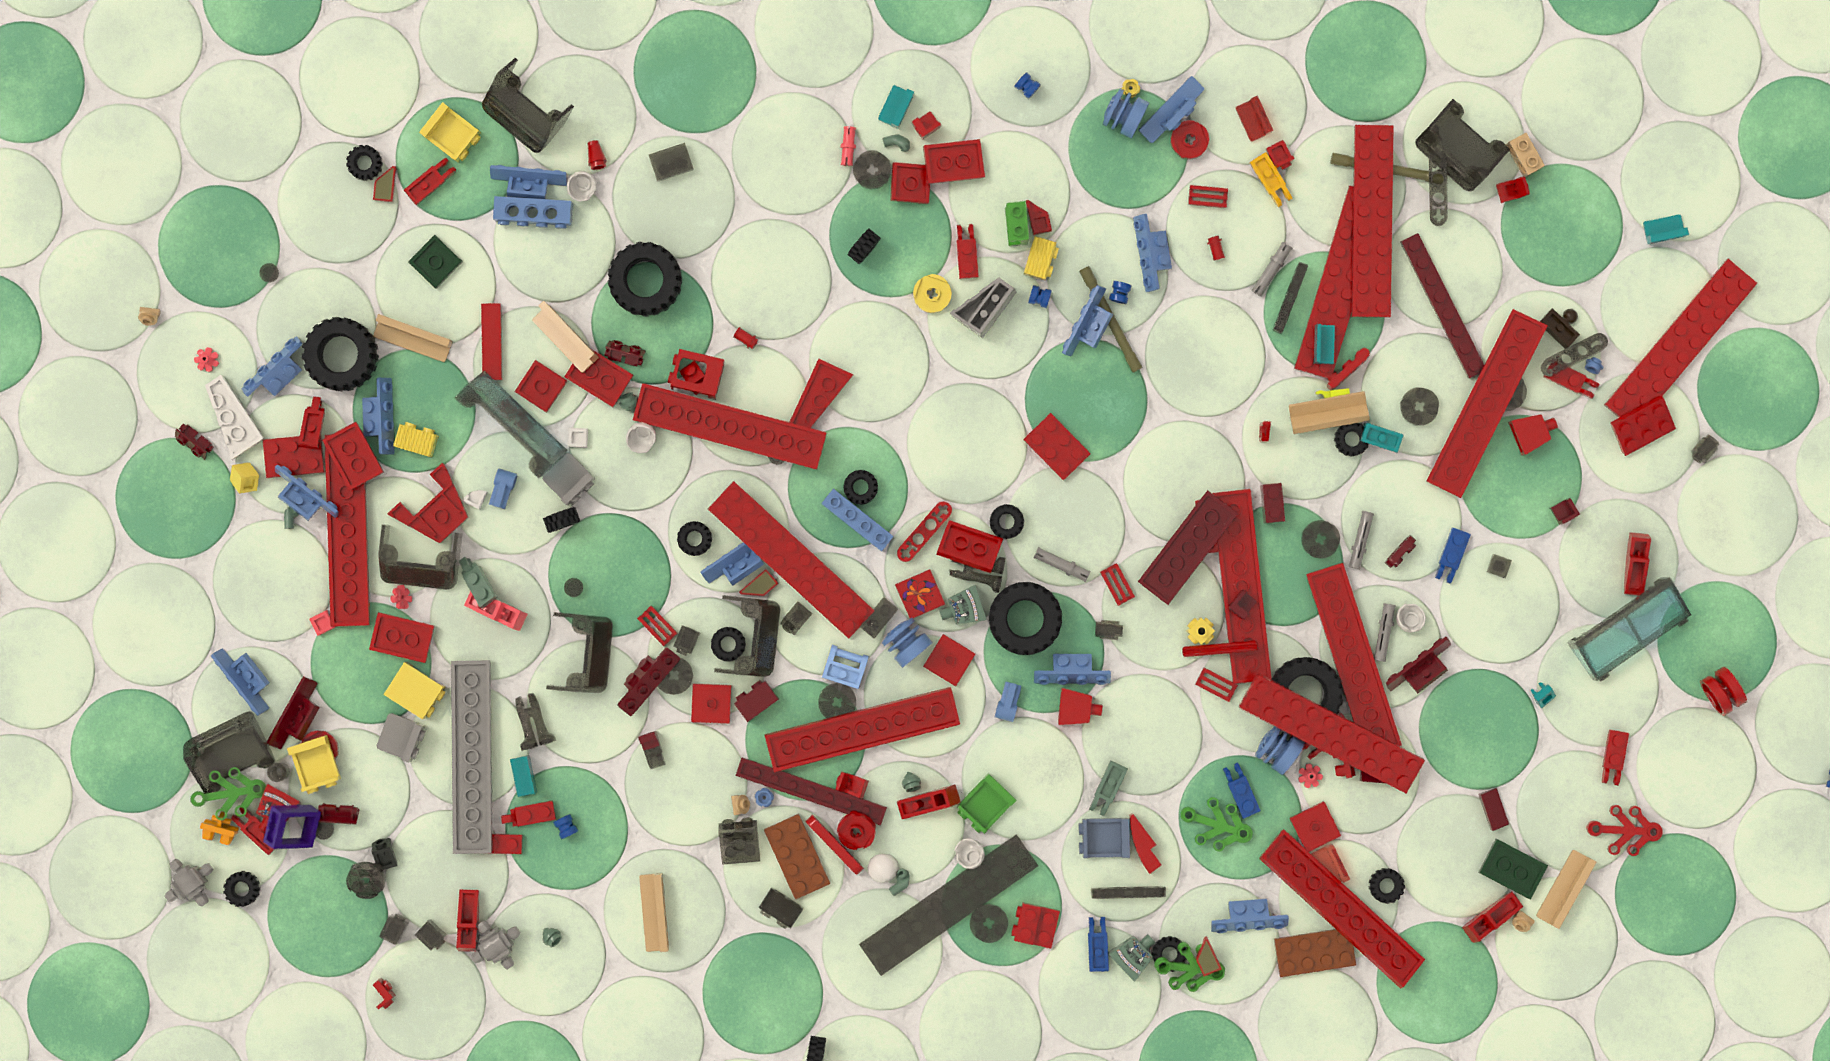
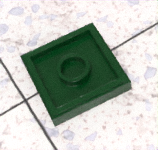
[408,235,463,289]

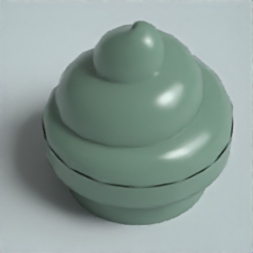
[619,392,638,413]
[902,772,921,792]
[543,928,562,947]

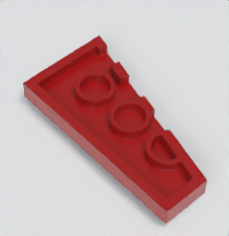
[790,358,853,428]

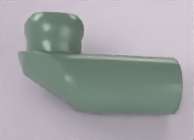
[284,507,299,529]

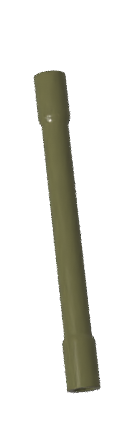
[1330,153,1446,185]
[1079,266,1143,373]

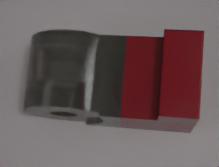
[638,731,666,769]

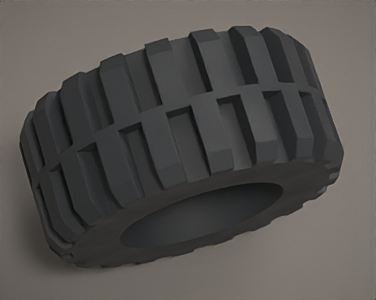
[608,242,682,317]
[302,317,379,392]
[989,582,1062,655]
[1272,657,1344,714]

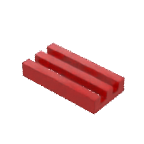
[1188,185,1228,208]
[1100,563,1135,606]
[637,605,678,646]
[1195,667,1238,702]

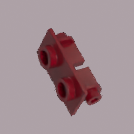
[604,340,646,367]
[175,423,214,460]
[318,803,360,825]

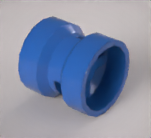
[1014,72,1041,99]
[1109,281,1132,304]
[1028,285,1052,308]
[553,814,578,839]

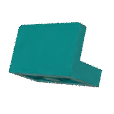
[878,85,914,129]
[1643,214,1689,244]
[1314,324,1335,364]
[1360,422,1403,453]
[510,755,537,797]

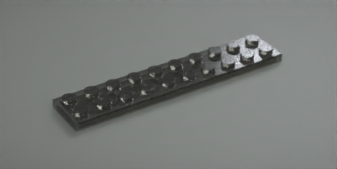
[859,834,1038,976]

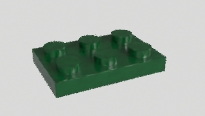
[1478,839,1548,900]

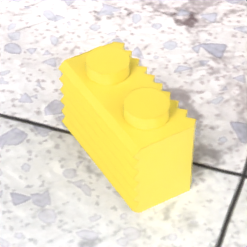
[1024,236,1059,281]
[393,422,439,457]

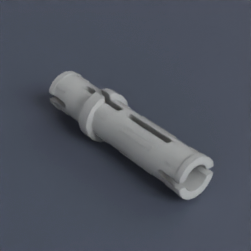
[1251,242,1293,297]
[1348,511,1374,570]
[1034,547,1091,582]
[1374,603,1396,662]

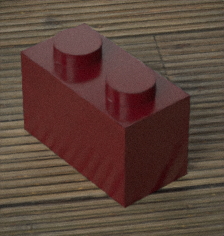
[1260,483,1285,523]
[734,680,779,722]

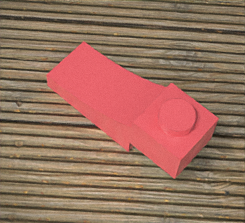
[464,591,528,631]

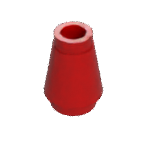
[587,140,607,170]

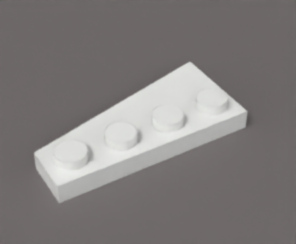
[205,375,265,460]

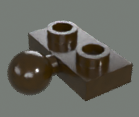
[1540,308,1580,349]

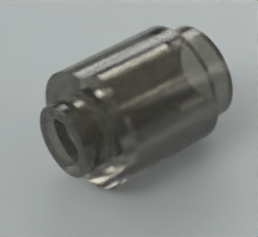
[1691,435,1719,463]
[1095,620,1123,640]
[267,762,290,782]

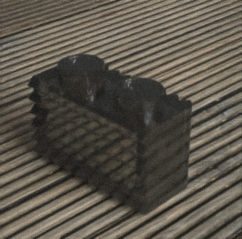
[759,887,804,929]

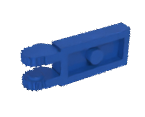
[1435,527,1471,584]
[1223,762,1261,819]
[1088,917,1109,972]

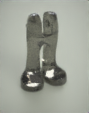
[949,557,1006,593]
[515,693,556,751]

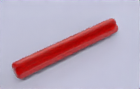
[1182,641,1258,657]

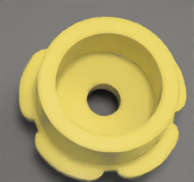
[1122,79,1140,98]

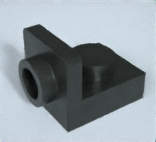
[372,838,397,871]

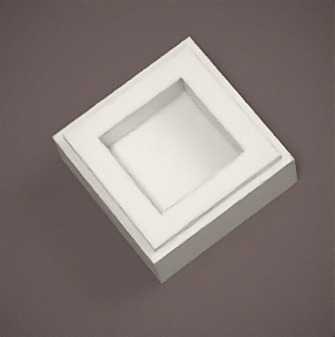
[568,428,588,448]

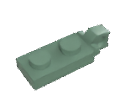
[459,557,498,608]

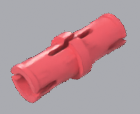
[841,126,856,166]

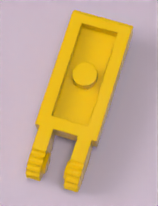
[1249,152,1292,207]

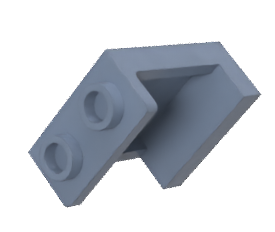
[1079,818,1130,858]

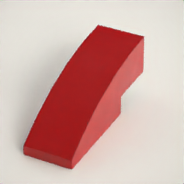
[1624,532,1651,596]
[1129,813,1162,874]
[456,889,479,952]
[1462,891,1523,943]

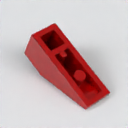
[897,784,961,819]

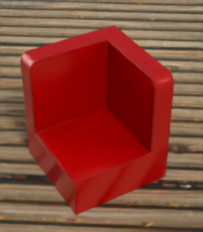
[912,112,941,140]

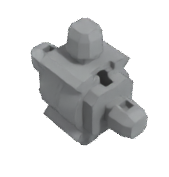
[165,859,214,907]
[471,920,520,970]

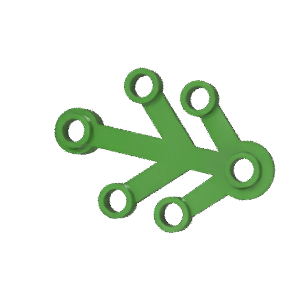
[190,767,266,820]
[1180,797,1253,852]
[1154,942,1225,992]

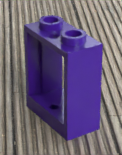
[263,805,321,849]

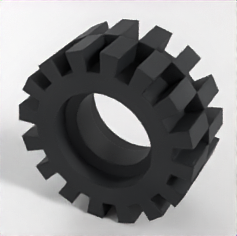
[346,145,383,181]
[847,228,881,264]
[1334,423,1368,457]
[843,470,878,504]
[989,504,1024,539]
[543,507,580,533]
[677,521,712,556]
[711,627,746,661]
[1369,868,1405,904]
[223,871,260,907]
[1152,936,1187,972]
[806,1036,826,1061]

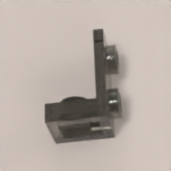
[859,598,898,638]

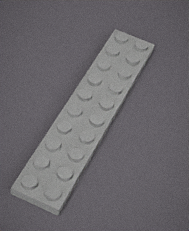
[451,660,492,854]

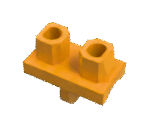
[200,811,239,845]

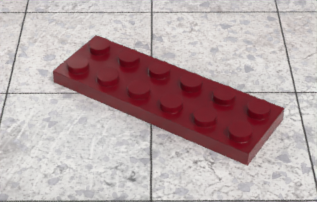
[1138,490,1239,605]

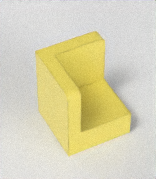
[230,462,259,494]

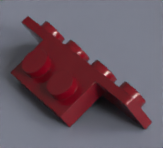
[1386,636,1451,694]
[617,647,680,716]
[266,676,320,749]

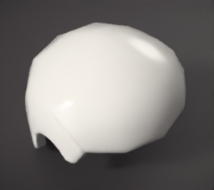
[567,171,596,202]
[626,422,656,453]
[1396,604,1426,633]
[955,838,985,869]
[867,854,899,883]

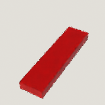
[481,303,502,381]

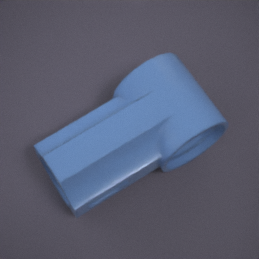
[489,468,517,509]
[995,682,1021,722]

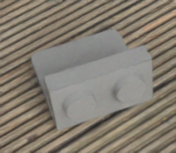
[542,453,595,506]
[377,713,426,763]

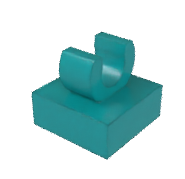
[1531,682,1556,709]

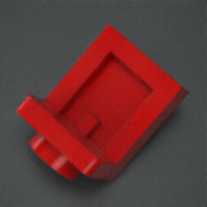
[1265,140,1295,170]
[1496,176,1530,203]
[679,361,704,395]
[836,772,869,799]
[373,978,396,1010]

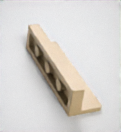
[532,301,599,373]
[373,314,453,362]
[1289,391,1370,434]
[1536,850,1597,929]
[639,873,669,952]

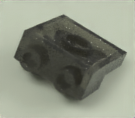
[718,817,761,865]

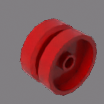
[1700,666,1747,716]

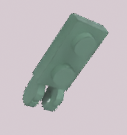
[1089,760,1128,816]

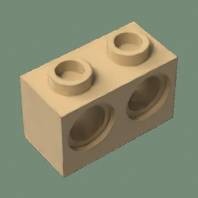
[1506,133,1545,177]

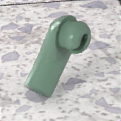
[882,134,910,152]
[889,869,910,896]

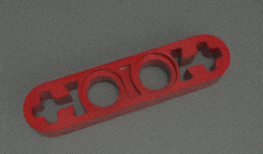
[897,501,952,562]
[805,815,864,875]

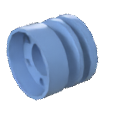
[1102,88,1149,139]
[881,618,933,668]
[1255,726,1305,775]

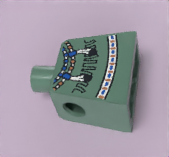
[939,585,987,624]
[1108,934,1155,981]

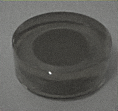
[316,822,334,840]

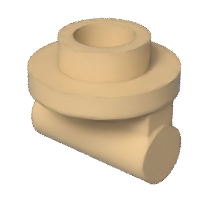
[138,307,160,326]
[731,795,750,815]
[1512,910,1535,932]

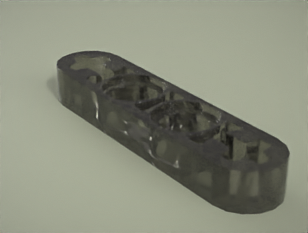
[1429,150,1448,226]
[1272,261,1308,334]
[1541,333,1608,377]
[1091,886,1166,899]

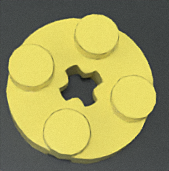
[913,274,952,313]

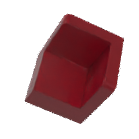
[1550,498,1580,525]
[1228,590,1256,620]

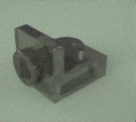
[780,602,813,635]

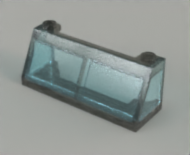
[455,371,568,479]
[1567,577,1691,681]

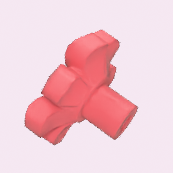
[194,347,219,372]
[390,585,412,609]
[1298,763,1323,788]

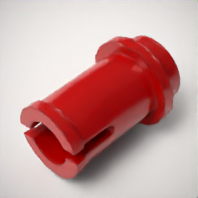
[1207,235,1225,261]
[733,327,759,349]

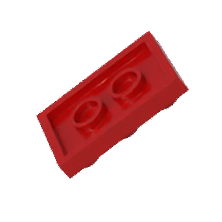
[923,139,985,184]
[564,350,634,408]
[1610,395,1676,456]
[1023,413,1091,480]
[322,422,384,491]
[263,436,325,478]
[936,520,1003,573]
[369,612,435,663]

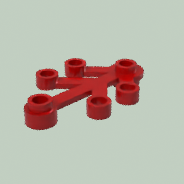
[1586,805,1663,856]

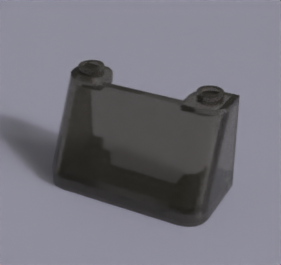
[1415,99,1510,191]
[183,711,275,794]

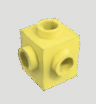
[1186,617,1215,645]

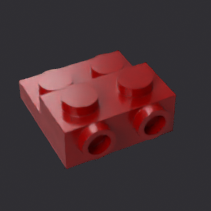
[1011,902,1060,949]

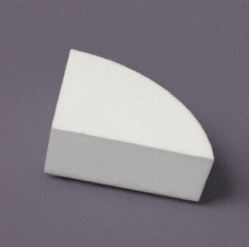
[462,490,488,509]

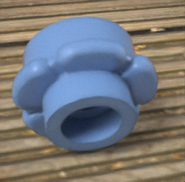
[1585,357,1604,374]
[755,788,774,807]

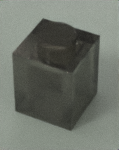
[673,625,701,656]
[379,913,409,945]
[415,919,447,951]

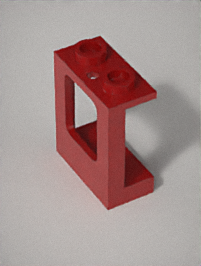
[668,349,725,400]

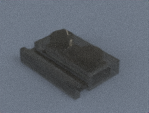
[649,143,694,182]

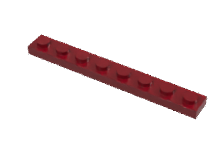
[1400,233,1484,379]
[735,757,887,826]

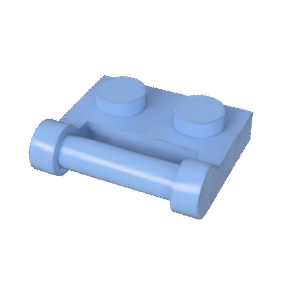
[822,644,869,689]

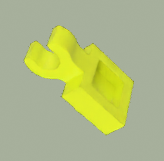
[1315,388,1350,398]

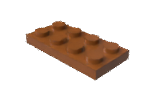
[764,813,830,900]
[1274,929,1356,977]

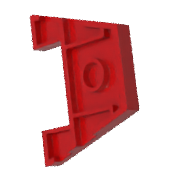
[387,463,469,543]

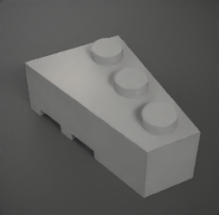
[950,278,1017,339]

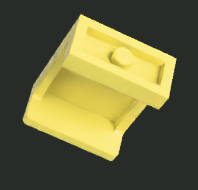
[419,102,481,163]
[384,662,446,719]
[287,735,341,794]

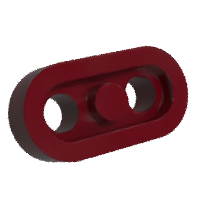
[1384,535,1416,568]

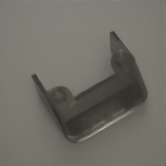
[482,58,574,153]
[378,524,463,590]
[714,595,780,677]
[546,612,613,693]

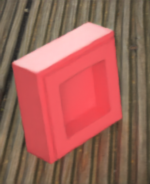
[309,610,336,636]

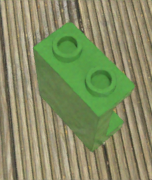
[1005,201,1029,246]
[957,773,1017,834]

